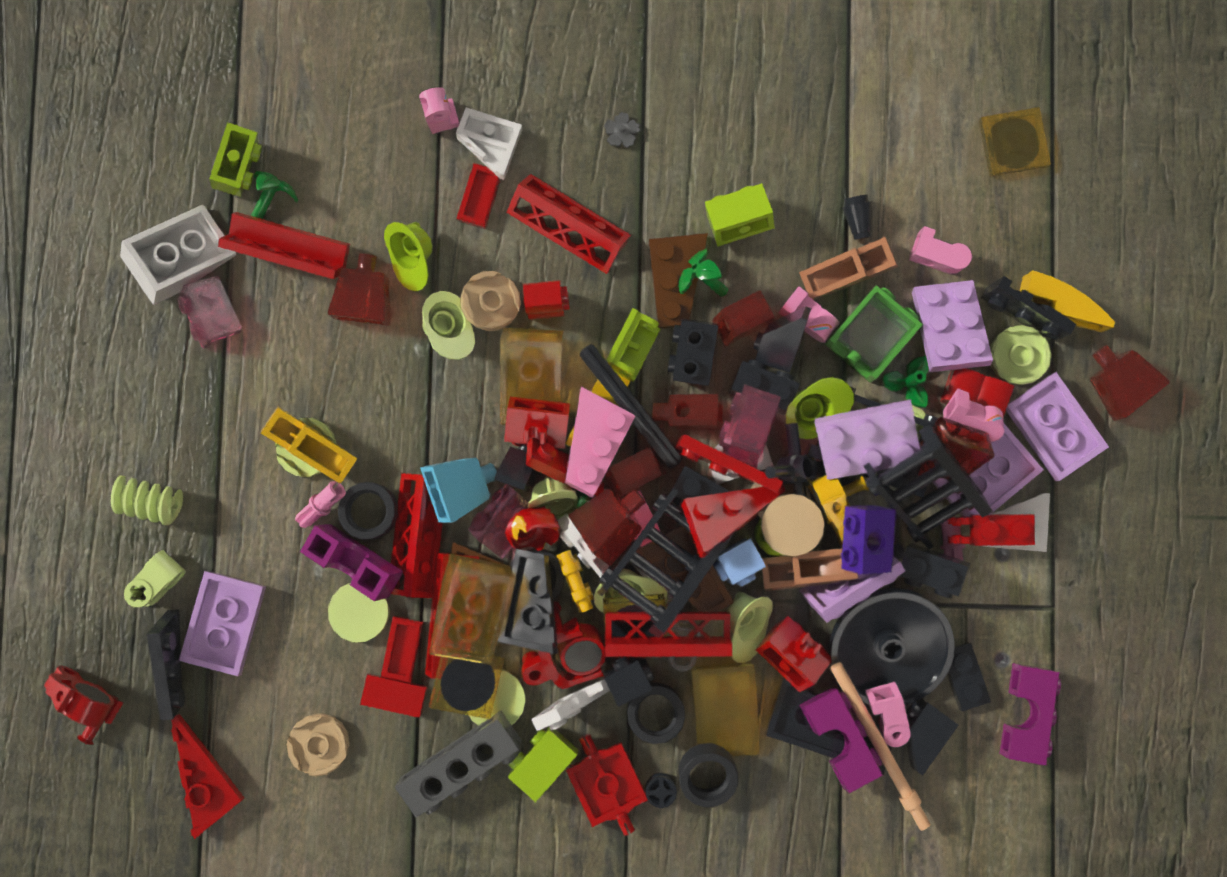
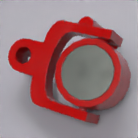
[521,601,606,689]
[44,665,123,745]

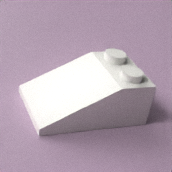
[120,205,236,305]

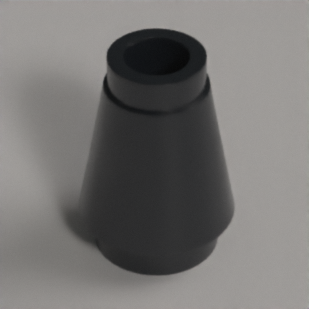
[842,194,872,240]

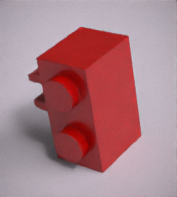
[504,396,570,449]
[755,616,832,692]

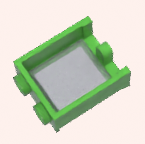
[825,285,923,383]

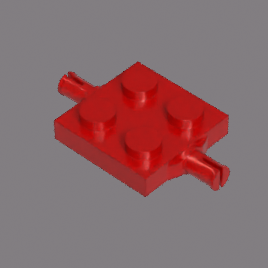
[566,733,648,836]

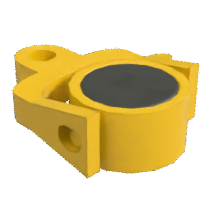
[808,475,869,548]

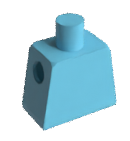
[420,458,497,523]

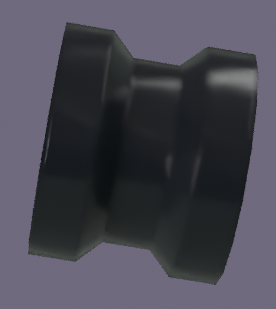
[645,772,677,808]

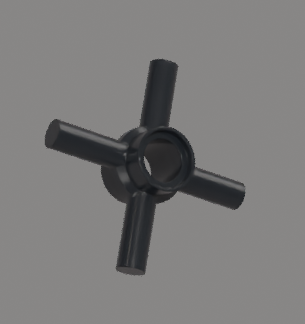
[765,423,826,497]

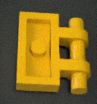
[557,550,594,613]

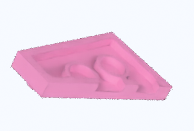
[565,387,636,498]

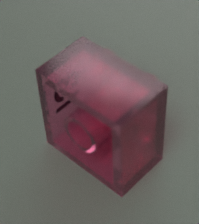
[719,385,781,469]

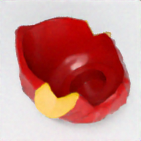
[505,506,560,551]

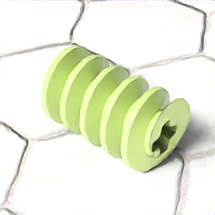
[111,475,183,525]

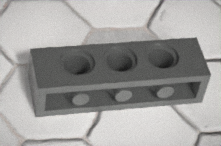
[395,711,522,818]

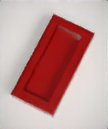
[456,163,501,229]
[381,616,424,683]
[360,673,428,718]

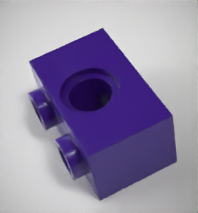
[841,505,896,575]

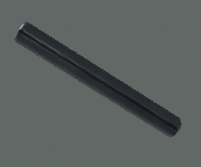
[579,344,683,469]

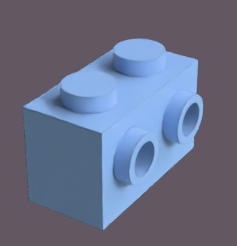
[713,538,766,587]

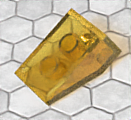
[500,328,564,425]
[430,554,516,665]
[690,661,759,757]

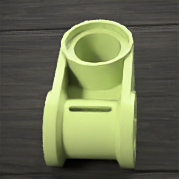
[124,550,186,607]

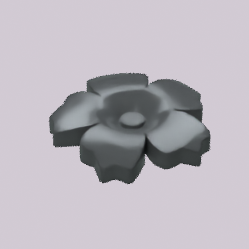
[604,112,640,148]

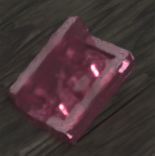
[177,276,242,349]
[468,484,529,559]

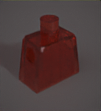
[328,253,391,326]
[712,290,775,347]
[1090,344,1170,421]
[652,394,723,430]
[919,416,995,484]
[604,447,667,500]
[568,489,646,566]

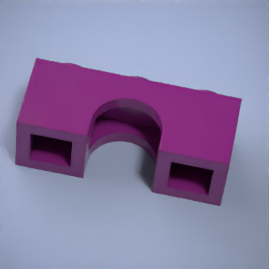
[300,524,403,601]
[999,663,1061,766]
[799,688,883,794]

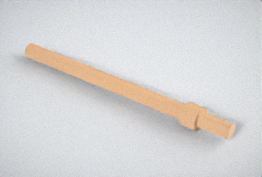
[830,662,931,830]

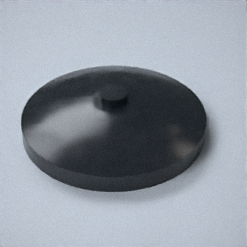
[829,588,955,705]

